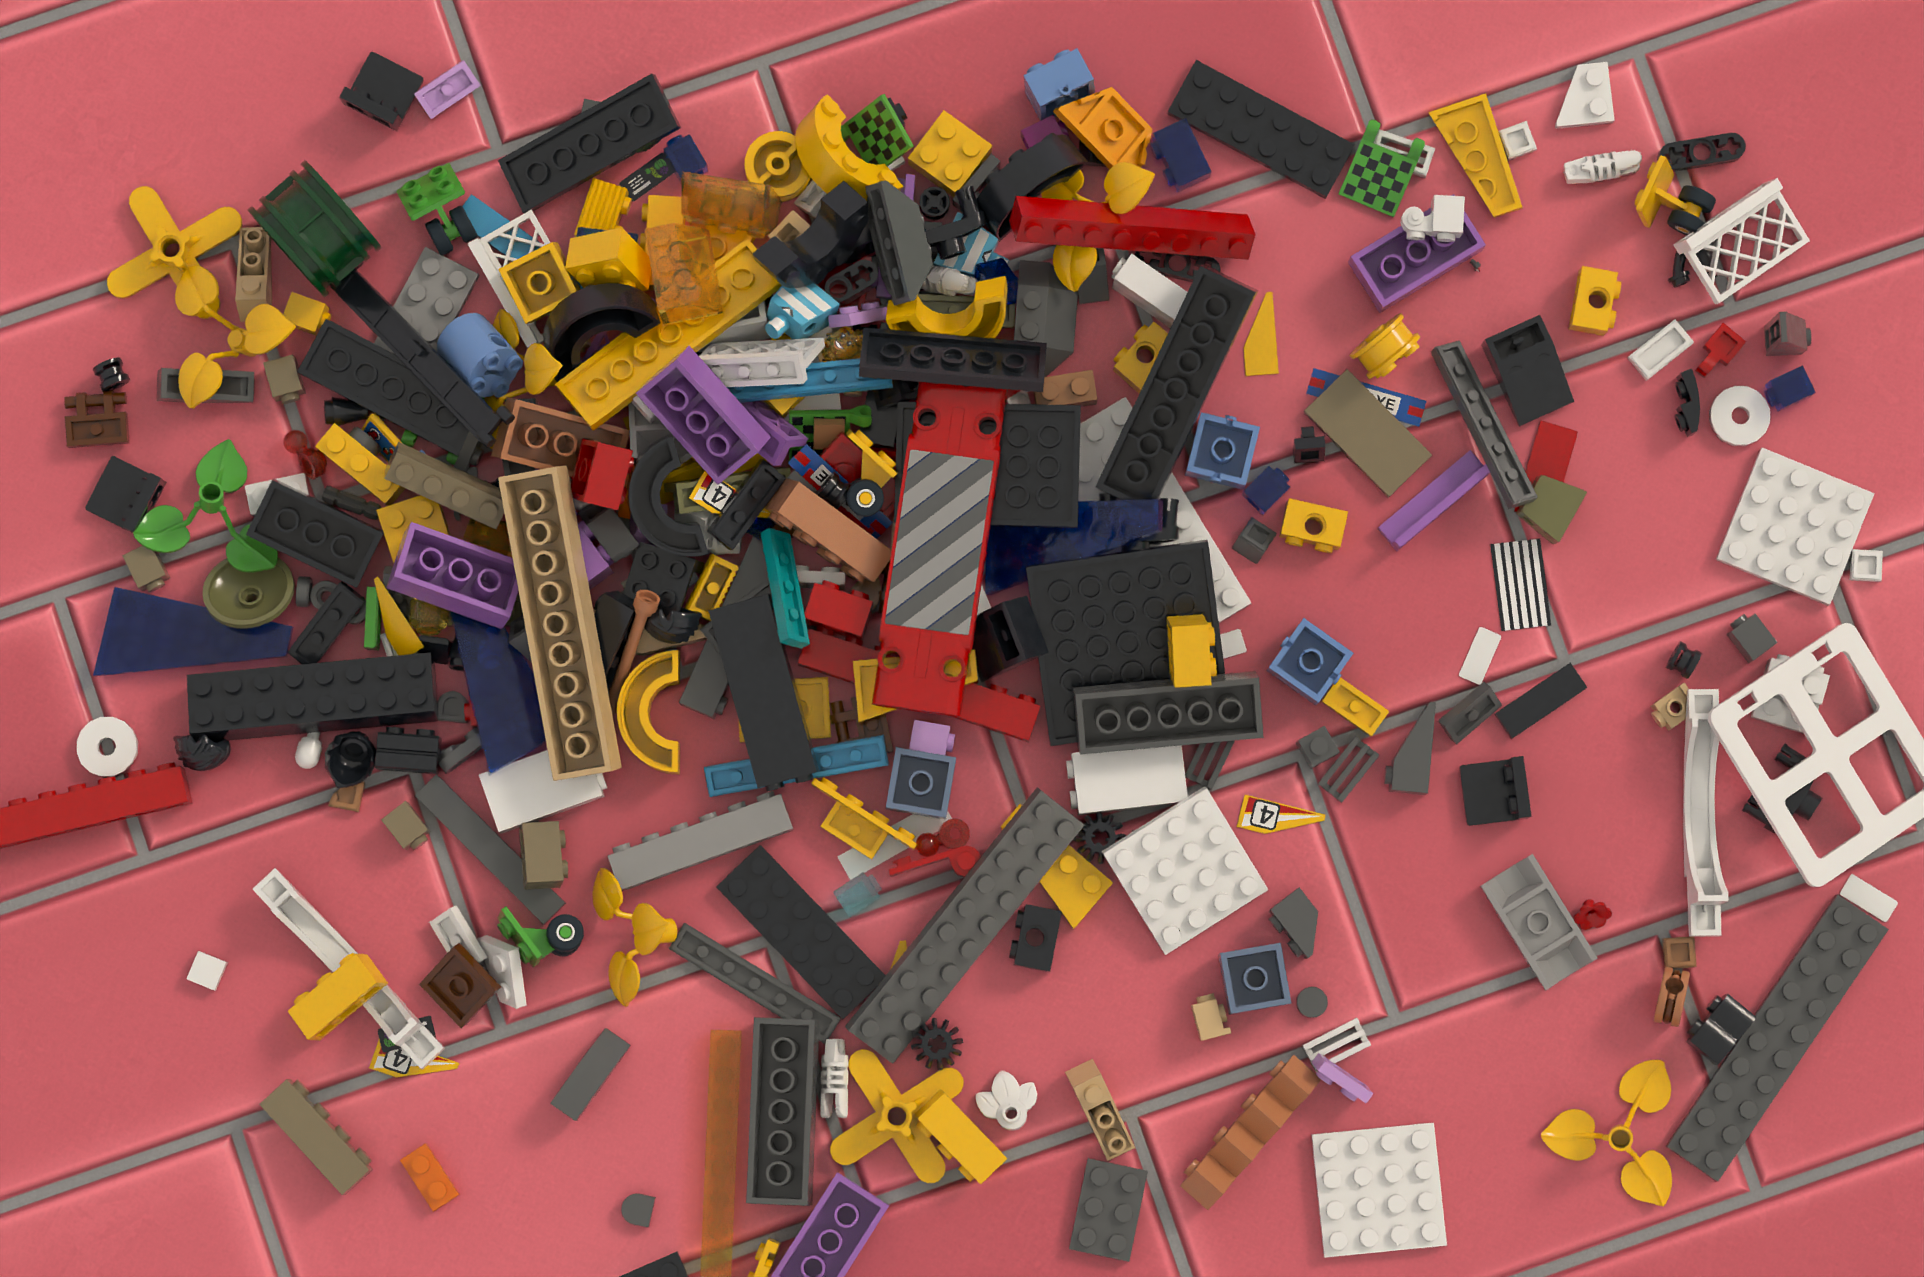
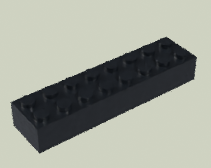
[1095,264,1259,513]
[187,652,439,742]

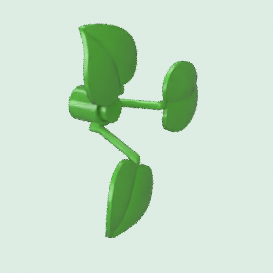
[133,439,278,573]

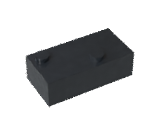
[246,479,384,588]

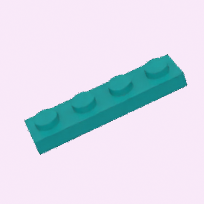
[761,528,810,649]

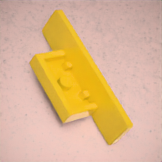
[811,777,917,860]

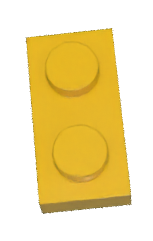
[1321,677,1389,737]

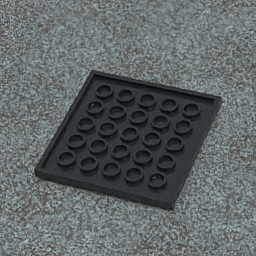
[1025,540,1225,746]

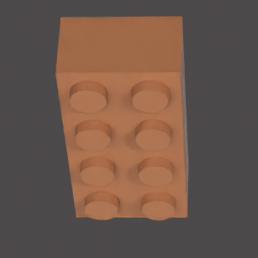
[491,397,630,478]
[764,478,892,583]

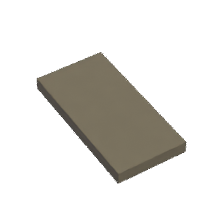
[1304,369,1432,498]

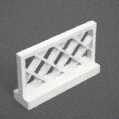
[1673,178,1810,304]
[468,209,551,348]
[699,338,825,387]

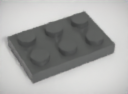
[1069,1158,1148,1262]

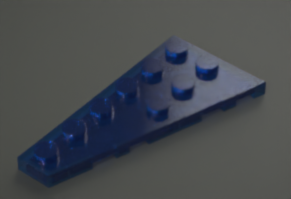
[985,499,1163,595]
[93,587,294,677]
[449,611,546,776]

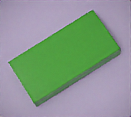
[364,587,381,651]

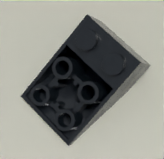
[1481,315,1574,427]
[972,596,1049,682]

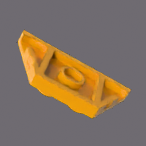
[1053,87,1153,170]

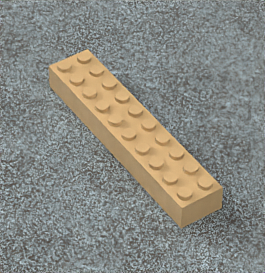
[498,465,622,781]

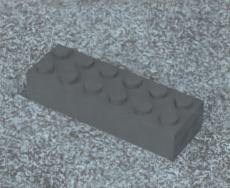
[1073,671,1264,755]
[746,1017,820,1206]

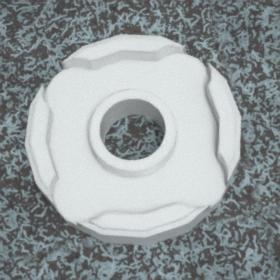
[1709,386,1770,446]
[77,717,138,777]

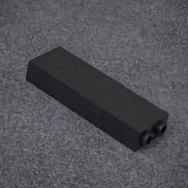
[709,593,819,791]

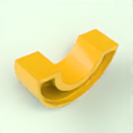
[795,94,904,201]
[886,276,1008,338]
[617,650,680,775]

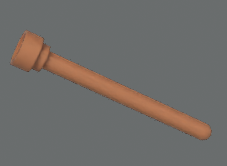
[609,590,660,716]

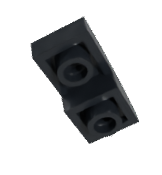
[1675,369,1700,437]

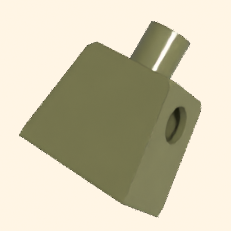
[1516,475,1587,544]

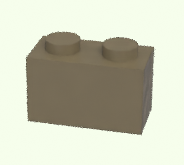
[519,821,568,890]

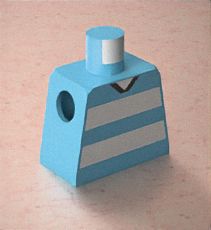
[933,212,1010,281]
[765,283,839,339]

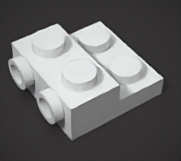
[1751,654,1830,734]

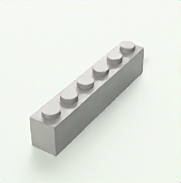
[608,791,794,891]

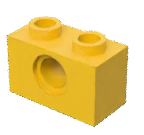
[1568,266,1621,336]
[1113,322,1168,394]
[1279,498,1348,553]

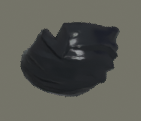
[644,607,702,644]
[325,731,377,788]
[173,734,231,771]

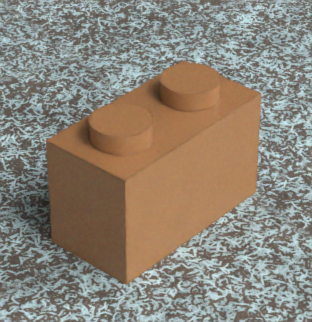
[1033,370,1097,407]

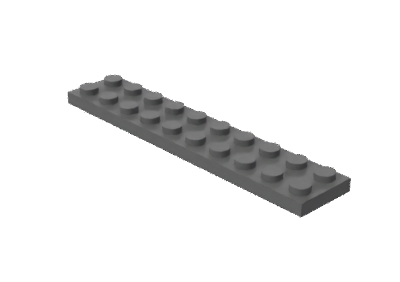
[845,787,1084,1064]
[1666,895,1889,1182]

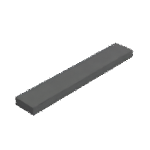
[1431,340,1538,509]
[415,774,566,925]
[669,923,841,1044]

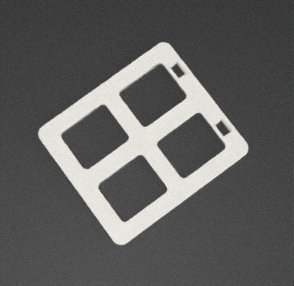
[1708,623,1924,887]

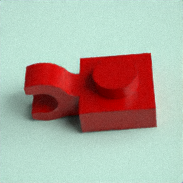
[1695,323,1747,378]

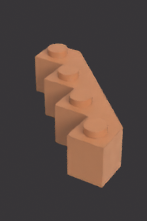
[1180,1055,1321,1210]

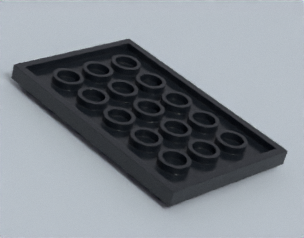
[894,402,1081,528]

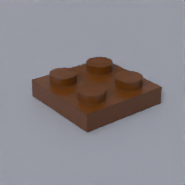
[419,943,501,1028]

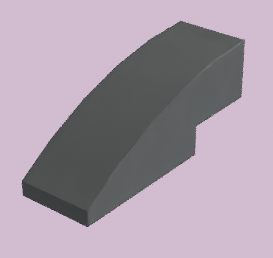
[157,368,254,403]
[550,1028,631,1121]

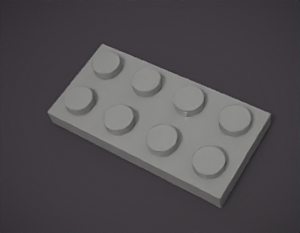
[374,247,480,355]

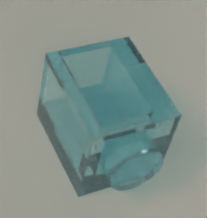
[833,872,882,919]

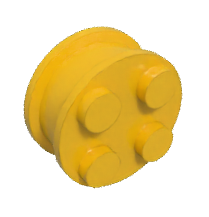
[744,131,811,202]
[1349,313,1420,379]

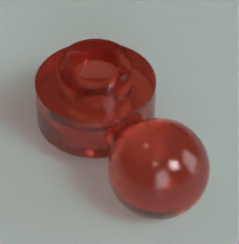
[283,430,327,480]
[915,818,970,857]

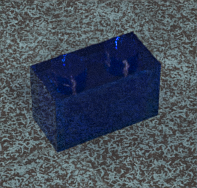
[1150,118,1212,192]

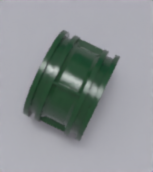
[247,160,382,298]

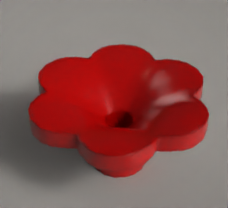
[1574,899,1612,930]

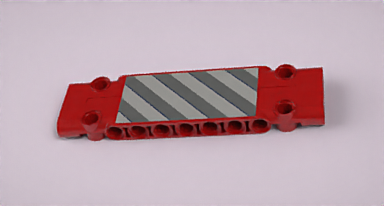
[872,382,1007,717]

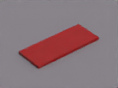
[1514,420,1578,513]

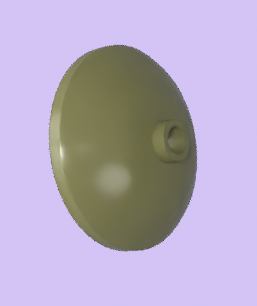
[203,558,294,628]

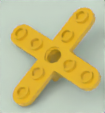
[107,186,242,319]
[830,1049,964,1183]

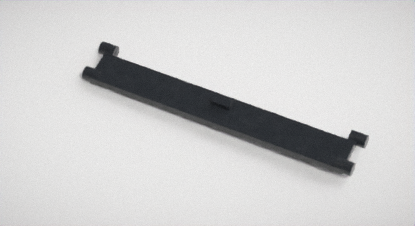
[330,262,515,448]

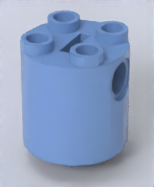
[437,313,523,397]

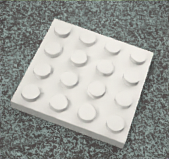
[1716,448,1875,606]
[1101,786,1268,955]
[1311,1123,1447,1258]

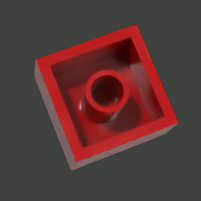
[571,438,634,510]
[804,580,874,641]

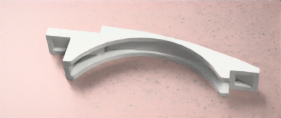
[1683,689,1729,937]
[253,868,445,1070]

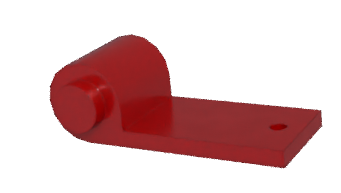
[888,846,981,878]

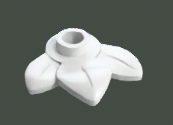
[976,1071,1037,1131]

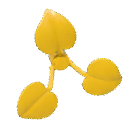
[1041,162,1155,292]
[175,265,296,409]
[484,309,563,449]
[592,868,677,1007]
[1541,1060,1672,1206]

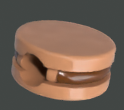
[1653,967,1690,1027]

